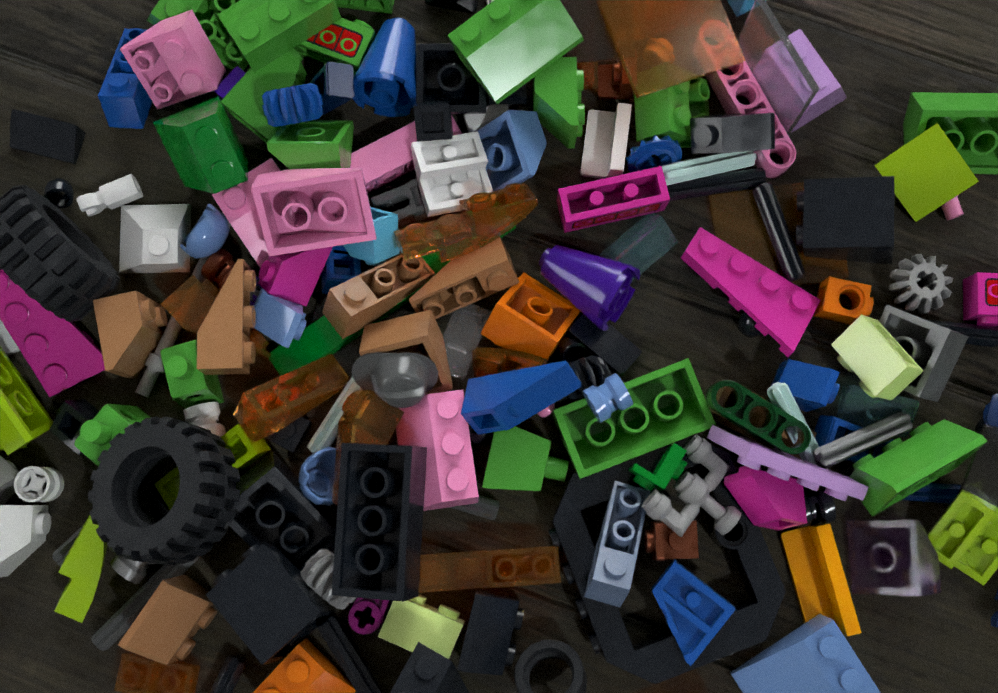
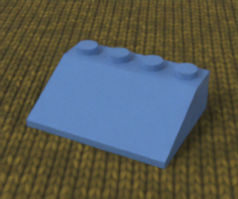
[730,614,881,693]

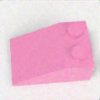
[212,158,280,268]
[251,168,377,256]

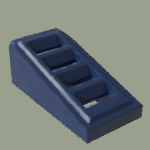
[309,61,355,115]

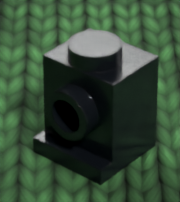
[49,399,99,455]

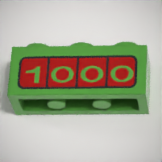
[294,15,376,75]

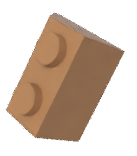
[93,291,167,379]
[359,309,453,405]
[118,575,217,665]

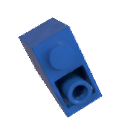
[770,359,840,412]

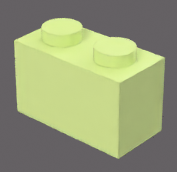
[831,314,923,401]
[378,594,465,659]

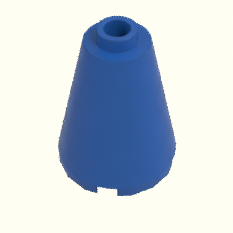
[352,17,416,117]

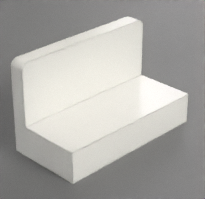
[580,103,632,179]

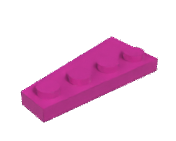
[0,269,105,397]

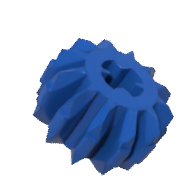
[262,83,323,127]

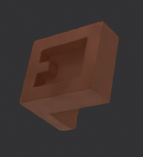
[597,50,636,99]
[645,520,699,561]

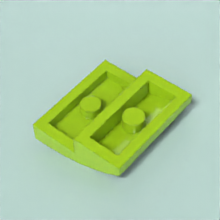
[874,123,979,222]
[919,489,998,586]

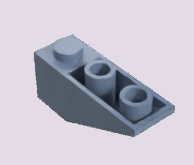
[584,481,650,608]

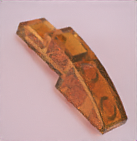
[394,183,538,263]
[419,546,561,593]

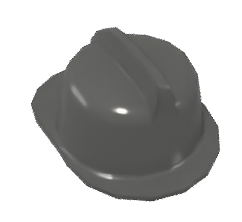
[352,352,438,408]

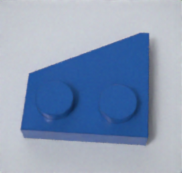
[651,559,736,666]

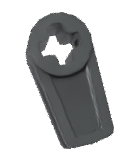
[371,178,434,227]

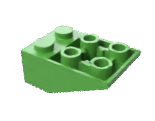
[146,0,248,71]

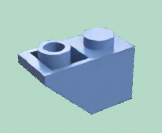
[254,288,307,348]

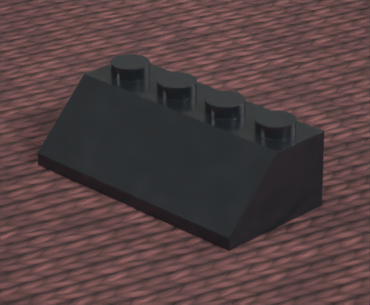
[332,443,427,602]

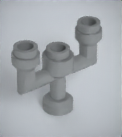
[641,434,742,537]

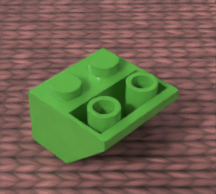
[532,57,585,148]
[634,63,710,148]

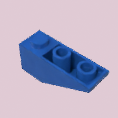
[98,28,152,129]
[461,361,581,435]

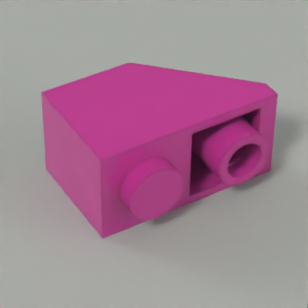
[724,466,807,530]

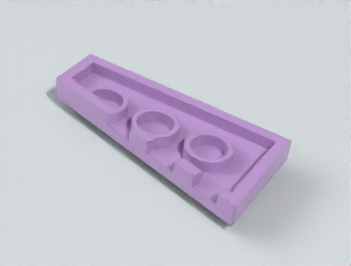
[707,424,869,501]

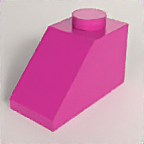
[258,247,333,307]

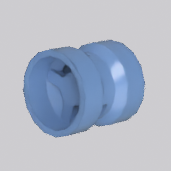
[583,373,633,423]

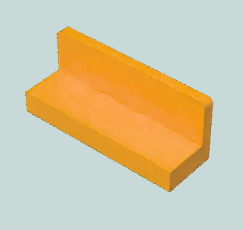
[779,523,862,637]

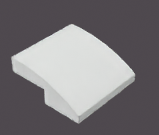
[411,131,496,217]

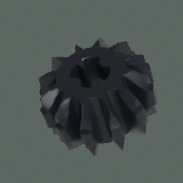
[558,355,611,405]

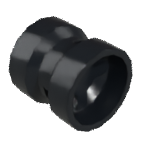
[796,486,836,529]

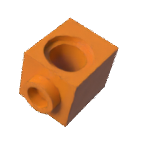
[813,276,874,325]

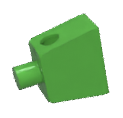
[160,340,224,409]
[74,403,150,467]
[482,426,569,491]

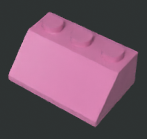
[393,389,479,511]

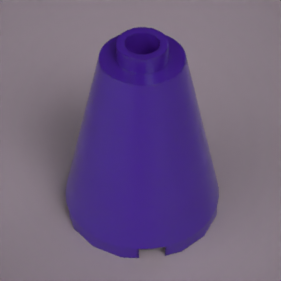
[539,245,640,331]

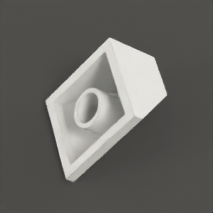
[119,204,191,274]
[0,504,51,577]

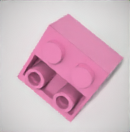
[120,10,226,110]

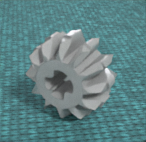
[888,254,954,314]
[301,549,357,609]

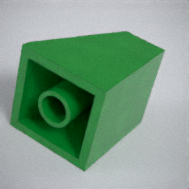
[153,96,248,194]

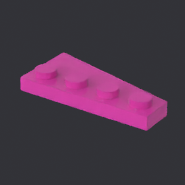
[681,227,821,357]

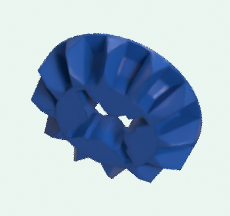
[626,135,682,173]

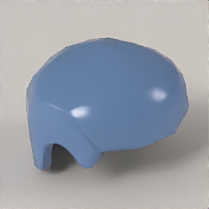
[180,203,230,258]
[298,447,341,506]

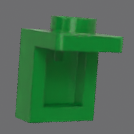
[629,443,687,492]

